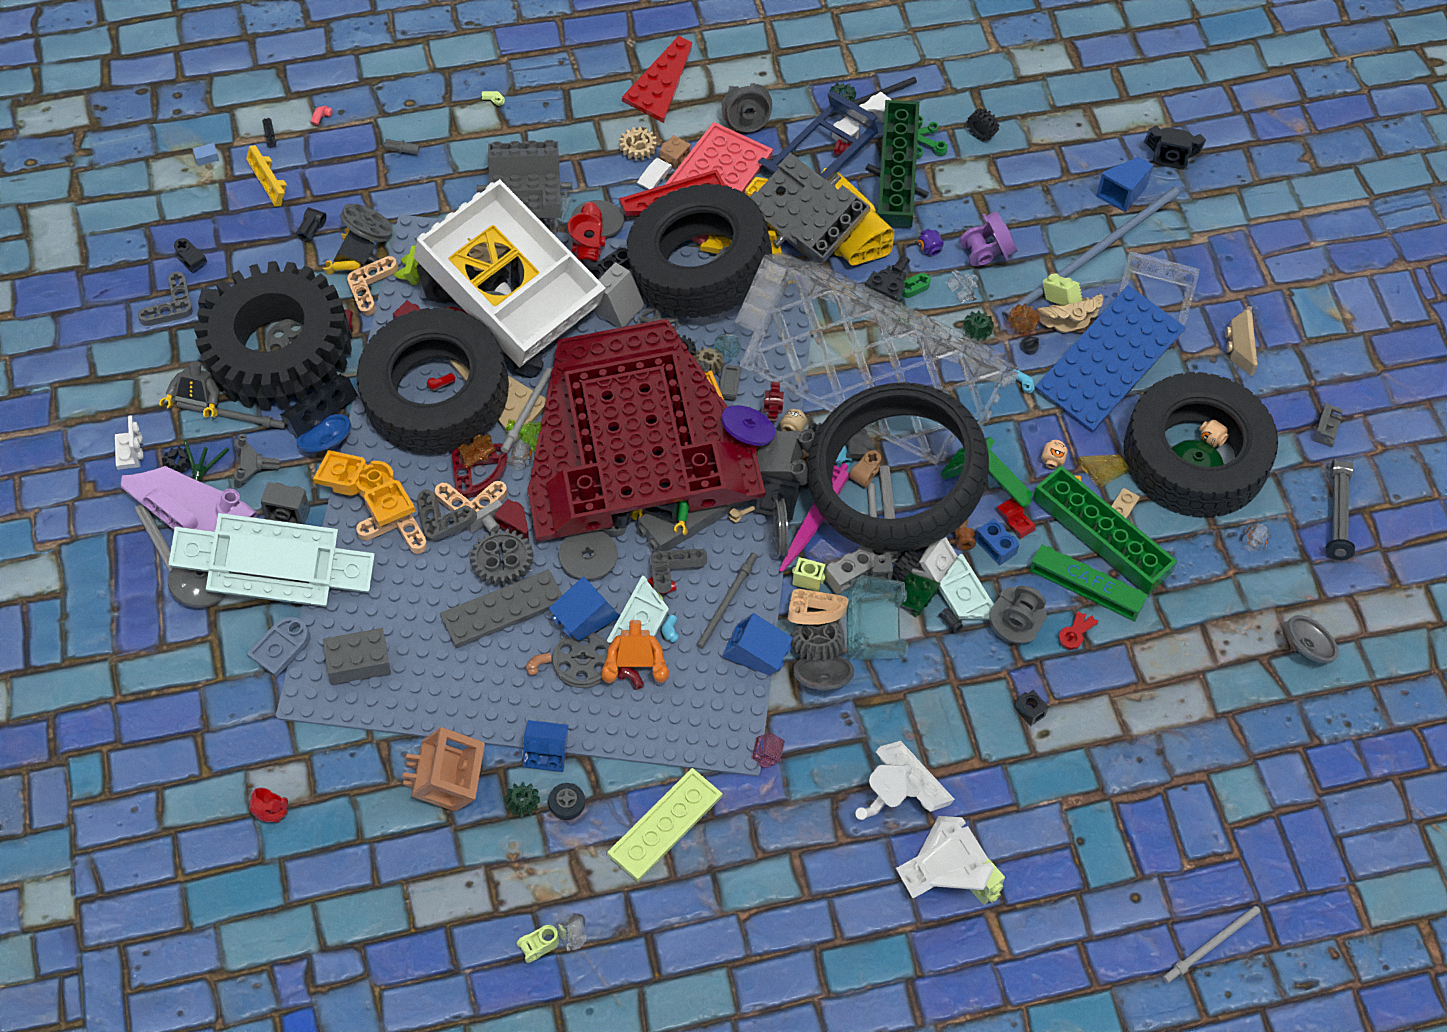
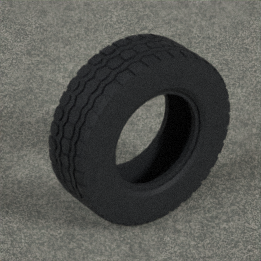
[627,184,772,318]
[357,308,509,454]
[1124,372,1278,518]

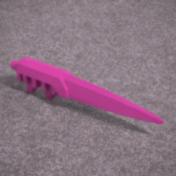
[779,463,849,571]

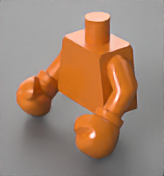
[601,620,669,683]

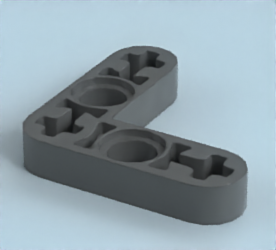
[138,272,193,326]
[417,489,477,541]
[651,549,707,593]

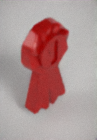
[1058,611,1099,650]

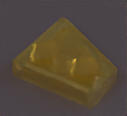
[1077,454,1129,488]

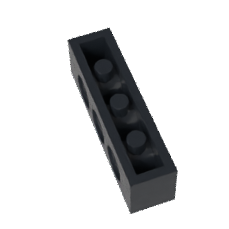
[280,374,358,437]

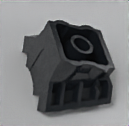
[1144,125,1206,170]

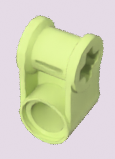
[516,925,559,963]

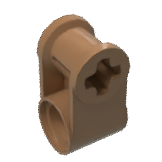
[849,450,881,488]

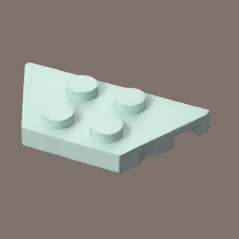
[938,554,994,620]
[607,576,669,644]

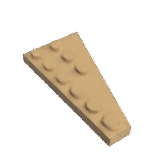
[449,359,546,443]

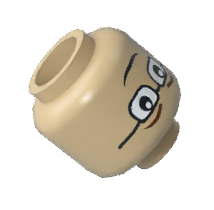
[780,409,807,431]

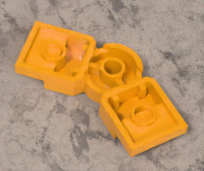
[313,450,416,527]

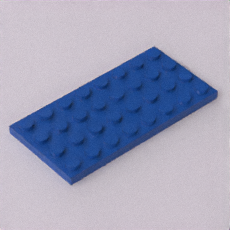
[1035,285,1186,433]

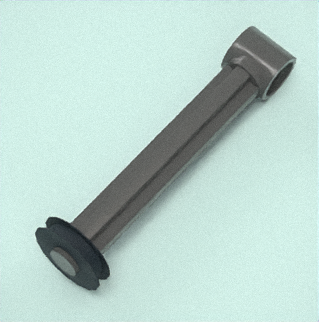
[1326,459,1355,560]

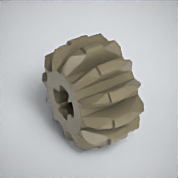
[694,346,724,375]

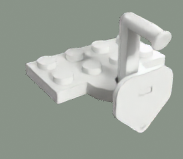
[855,741,955,820]

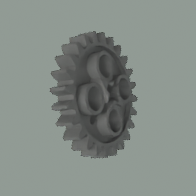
[470,529,534,586]

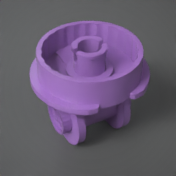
[959,211,1018,266]

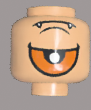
[1199,420,1229,447]
[1041,440,1068,469]

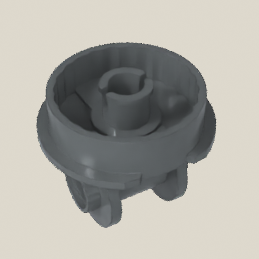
[722,83,772,132]
[989,586,1047,644]

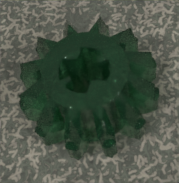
[963,310,994,341]
[505,781,540,818]

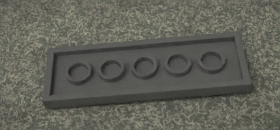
[440,569,562,648]

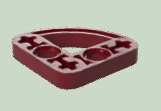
[452,443,508,498]

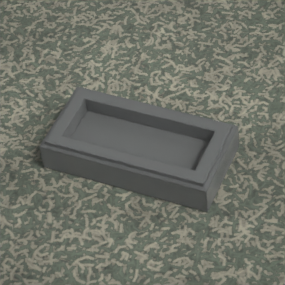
[719,364,741,400]

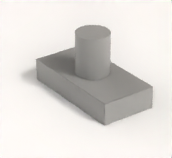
[467,500,502,534]

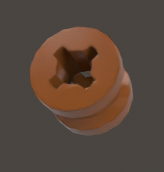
[955,527,976,550]

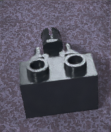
[864,255,910,311]

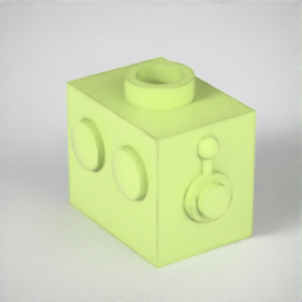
[792,557,826,592]

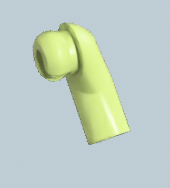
[482,91,505,106]

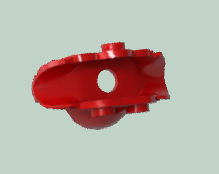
[567,202,606,262]

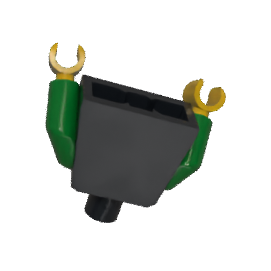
[632,482,689,536]

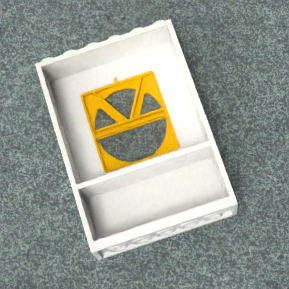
[414,179,606,368]

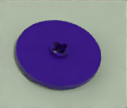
[721,405,776,446]

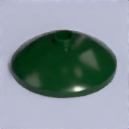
[1172,439,1224,467]

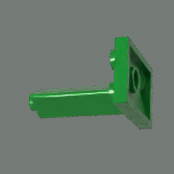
[940,437,1033,508]

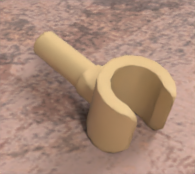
[729,506,755,523]

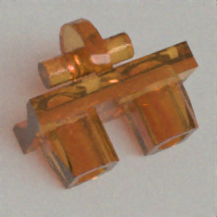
[458,434,495,468]

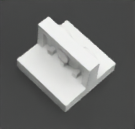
[911,537,958,582]

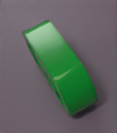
[904,273,931,298]

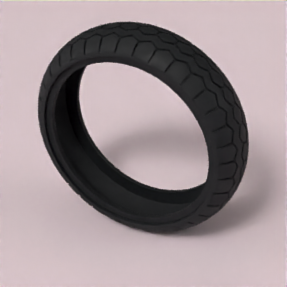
[808,382,989,551]

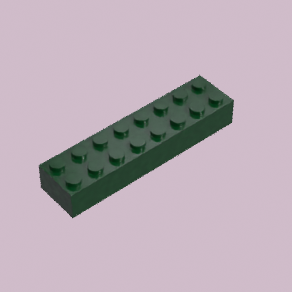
[878,100,920,228]

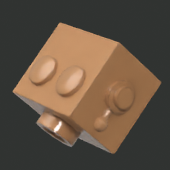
[660,135,691,170]

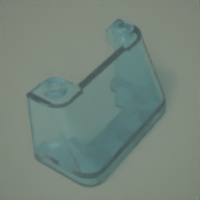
[847,575,908,660]

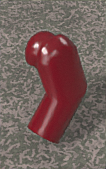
[617,667,644,690]

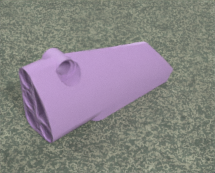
[121,466,257,532]

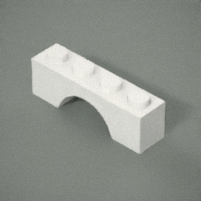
[832,92,891,143]

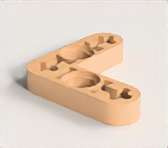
[347,256,399,316]
[435,481,507,518]
[356,514,427,554]

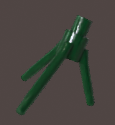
[183,440,229,482]

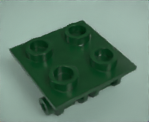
[888,573,941,617]

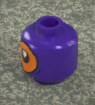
[918,229,944,256]

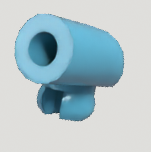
[1014,370,1035,393]
[661,614,679,643]

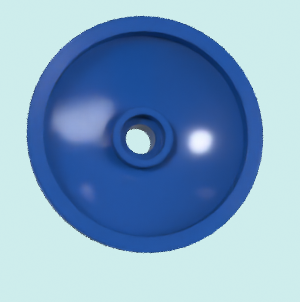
[297,414,351,453]

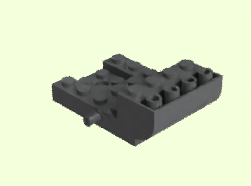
[477,140,573,218]
[750,153,870,264]

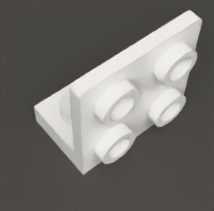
[115,415,143,470]

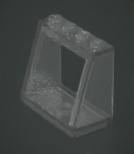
[1117,251,1200,326]

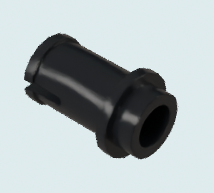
[939,608,963,633]

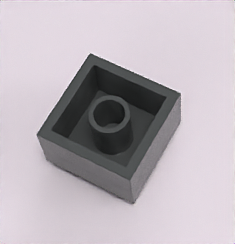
[261,482,310,525]

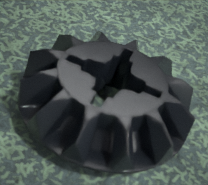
[162,446,191,473]

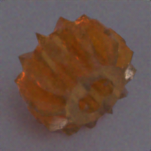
[1008,303,1040,335]

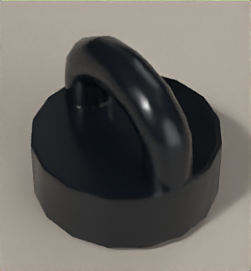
[1020,336,1039,355]

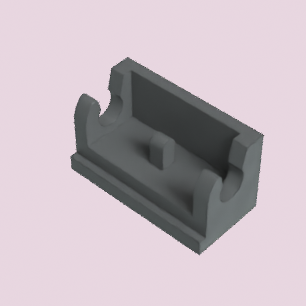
[1313,402,1343,447]
[869,553,893,591]

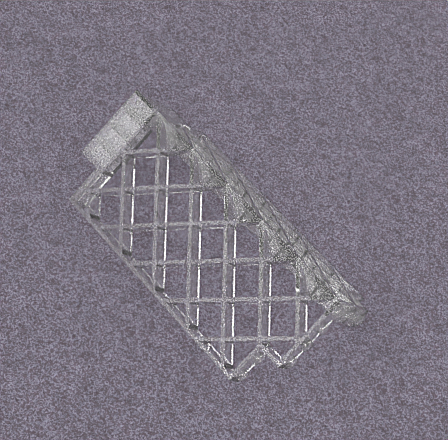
[735,253,1019,465]

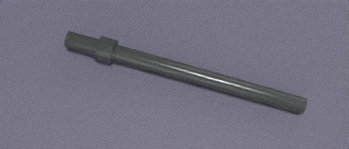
[177,401,286,429]
[696,553,758,649]

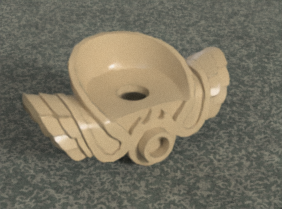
[1036,293,1104,333]

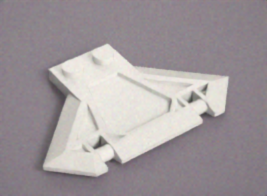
[896,816,994,898]

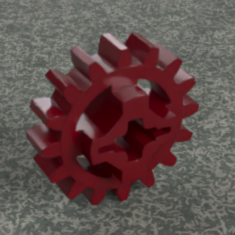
[763,381,784,422]

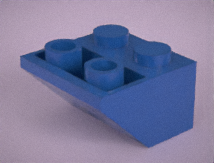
[523,720,569,772]

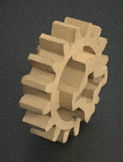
[619,127,657,161]

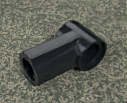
[296,207,327,243]

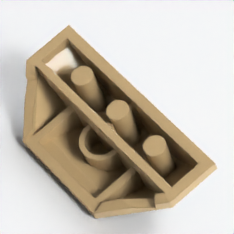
[1225,306,1258,376]

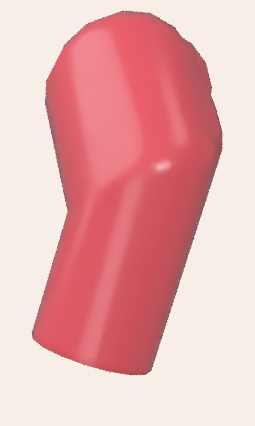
[310,106,333,126]

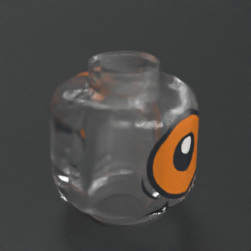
[507,441,532,471]
[1242,524,1271,552]

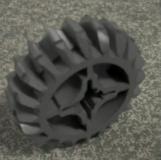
[791,621,845,662]

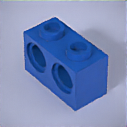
[974,518,1019,566]

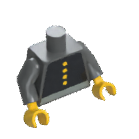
[159,361,219,418]

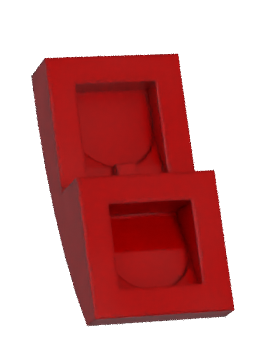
[997,498,1035,539]

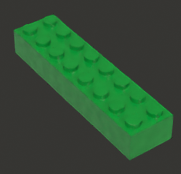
[1032,465,1177,595]

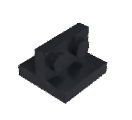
[755,474,800,520]

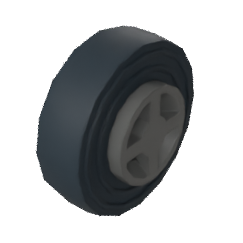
[548,783,586,820]

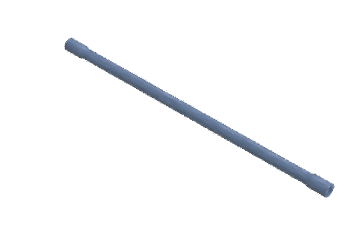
[1002,187,1180,321]

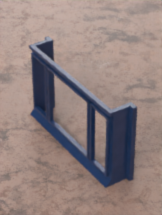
[758,91,878,180]

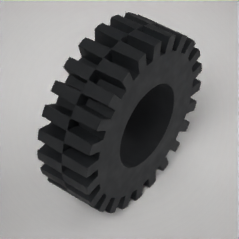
[194,261,352,410]

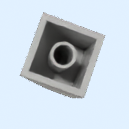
[594,262,644,328]

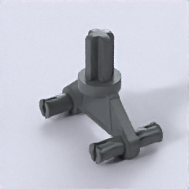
[233,434,280,488]

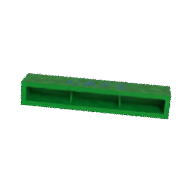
[1029,544,1148,622]

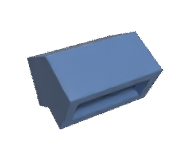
[192,143,219,166]

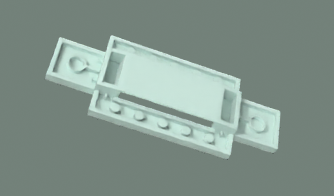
[168,513,375,607]

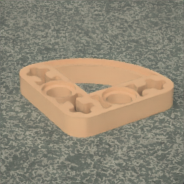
[788,589,849,624]

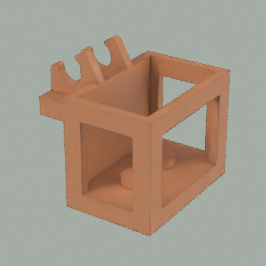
[402,727,485,812]

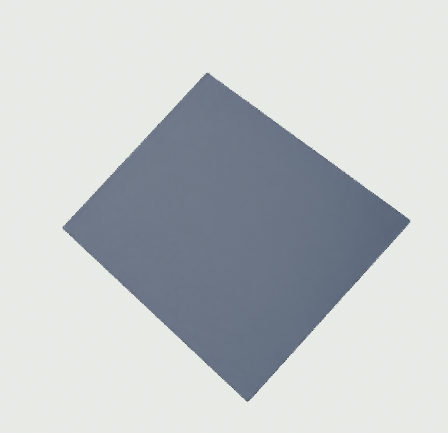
[276,215,819,776]

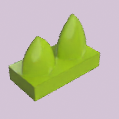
[394,245,419,285]

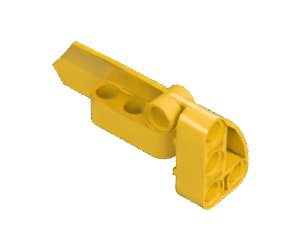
[822,168,894,265]

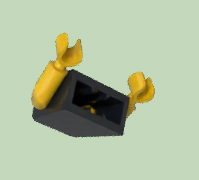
[323,228,380,275]

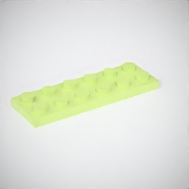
[607,768,723,882]

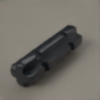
[262,118,277,148]

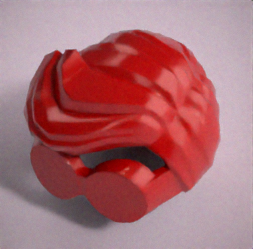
[249,787,288,823]

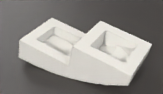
[637,158,672,190]

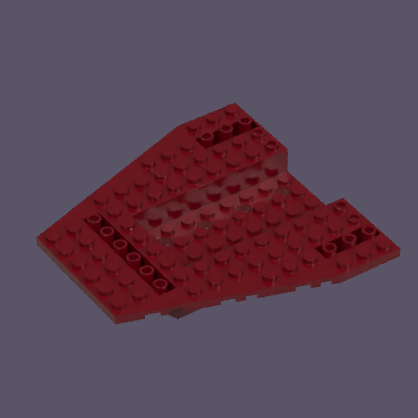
[528,319,766,542]

